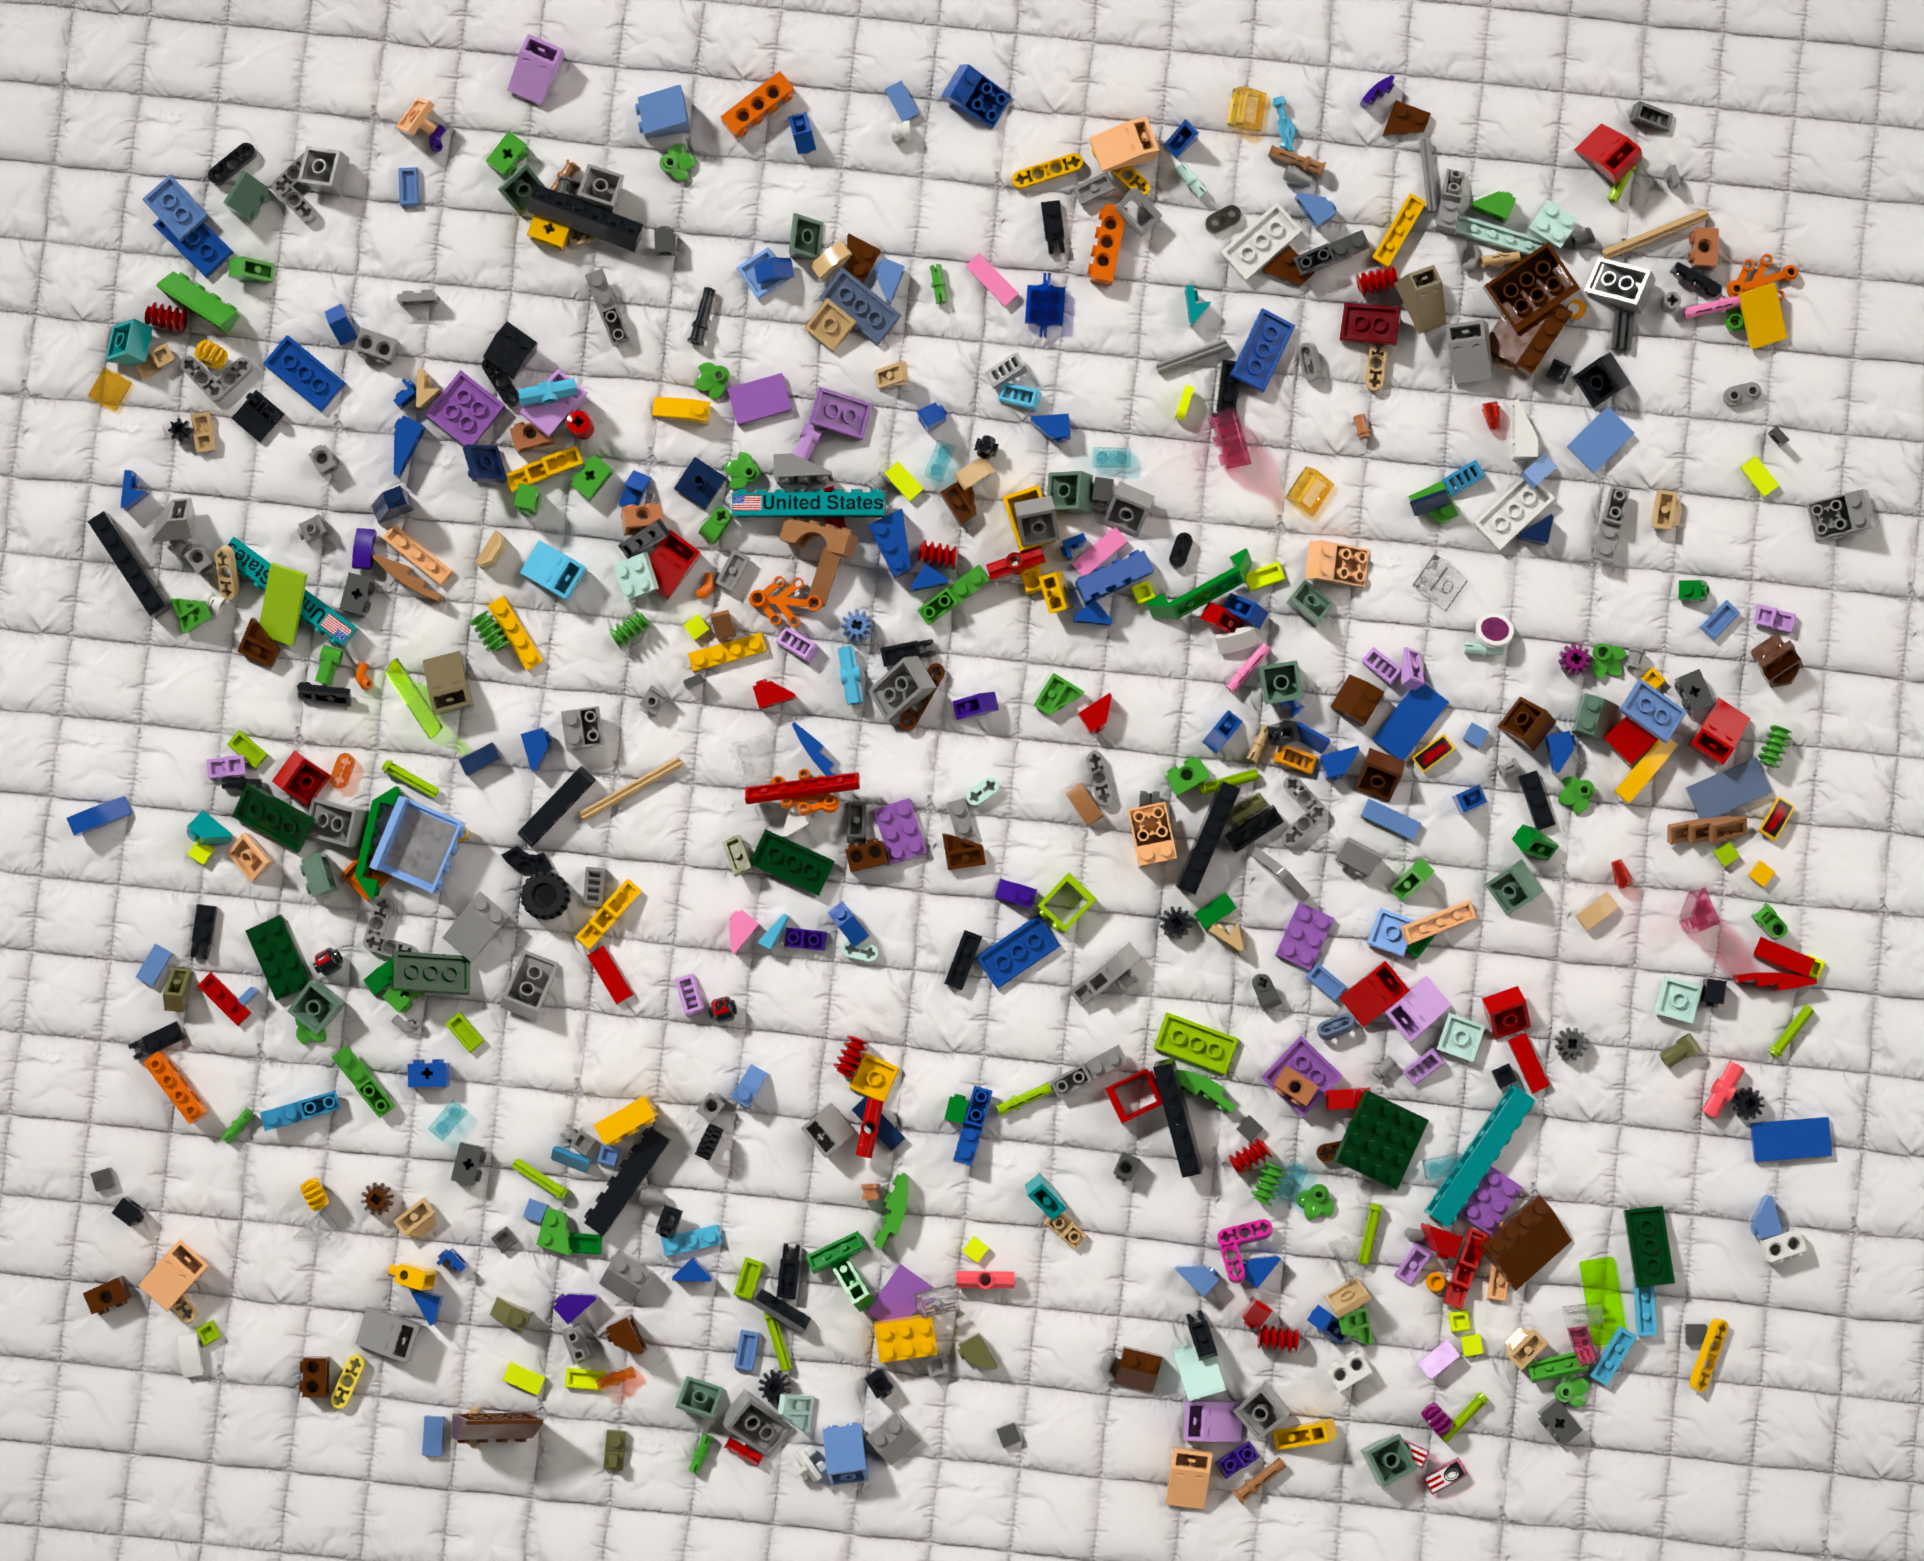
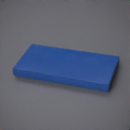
[153,219,234,279]
[1229,308,1296,393]
[263,335,346,412]
[1372,683,1449,761]
[975,914,1060,989]
[1750,1117,1832,1162]

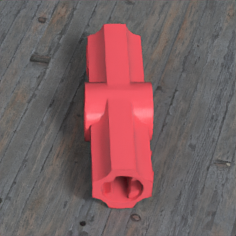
[1701,1061,1745,1119]
[956,1270,1015,1289]

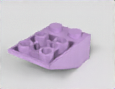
[507,34,565,106]
[519,369,588,437]
[1383,975,1451,1042]
[1183,1398,1242,1442]

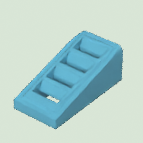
[998,383,1042,411]
[757,913,789,950]

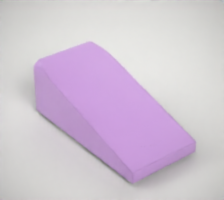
[1401,647,1424,690]
[1394,1241,1432,1286]

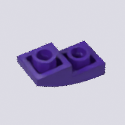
[1360,75,1395,109]
[352,528,377,570]
[784,927,827,951]
[1214,1441,1260,1479]

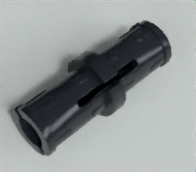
[221,776,262,791]

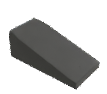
[847,802,866,843]

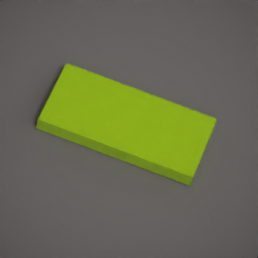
[260,562,308,646]
[1153,1012,1239,1075]

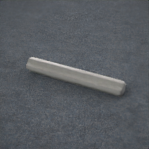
[1420,138,1438,213]
[1156,339,1229,374]

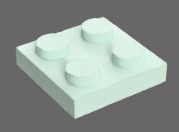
[1527,199,1579,251]
[614,552,659,601]
[1654,976,1703,1024]
[1436,1013,1486,1062]

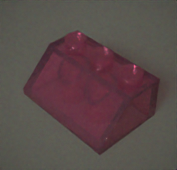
[1208,407,1252,469]
[1679,887,1720,933]

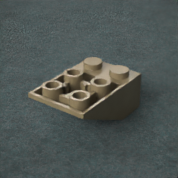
[1394,265,1446,334]
[423,651,474,716]

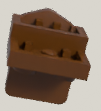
[1751,634,1803,688]

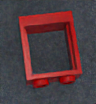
[1105,1068,1163,1123]

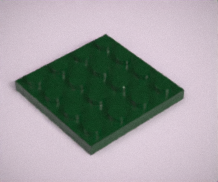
[1333,1090,1429,1190]

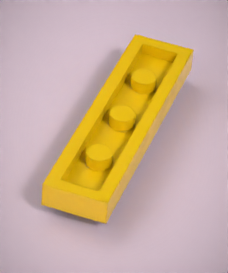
[1372,193,1426,268]
[487,596,543,671]
[688,633,767,672]

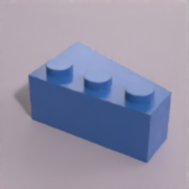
[868,509,911,579]

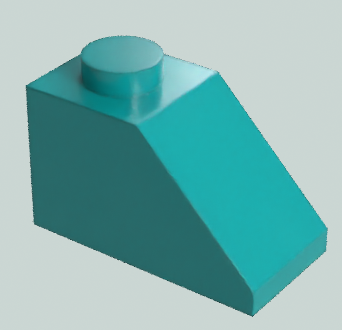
[186,810,232,845]
[1025,1173,1067,1220]

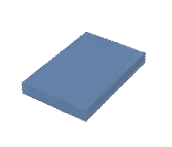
[142,174,209,242]
[1567,406,1634,474]
[1618,679,1687,744]

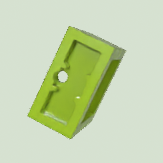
[1037,873,1097,933]

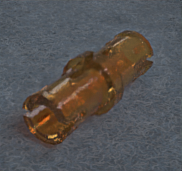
[595,1366,636,1391]

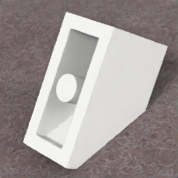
[782,803,817,838]

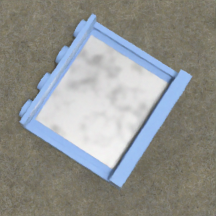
[369,796,467,894]

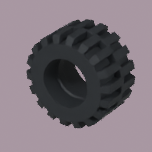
[520,871,571,920]

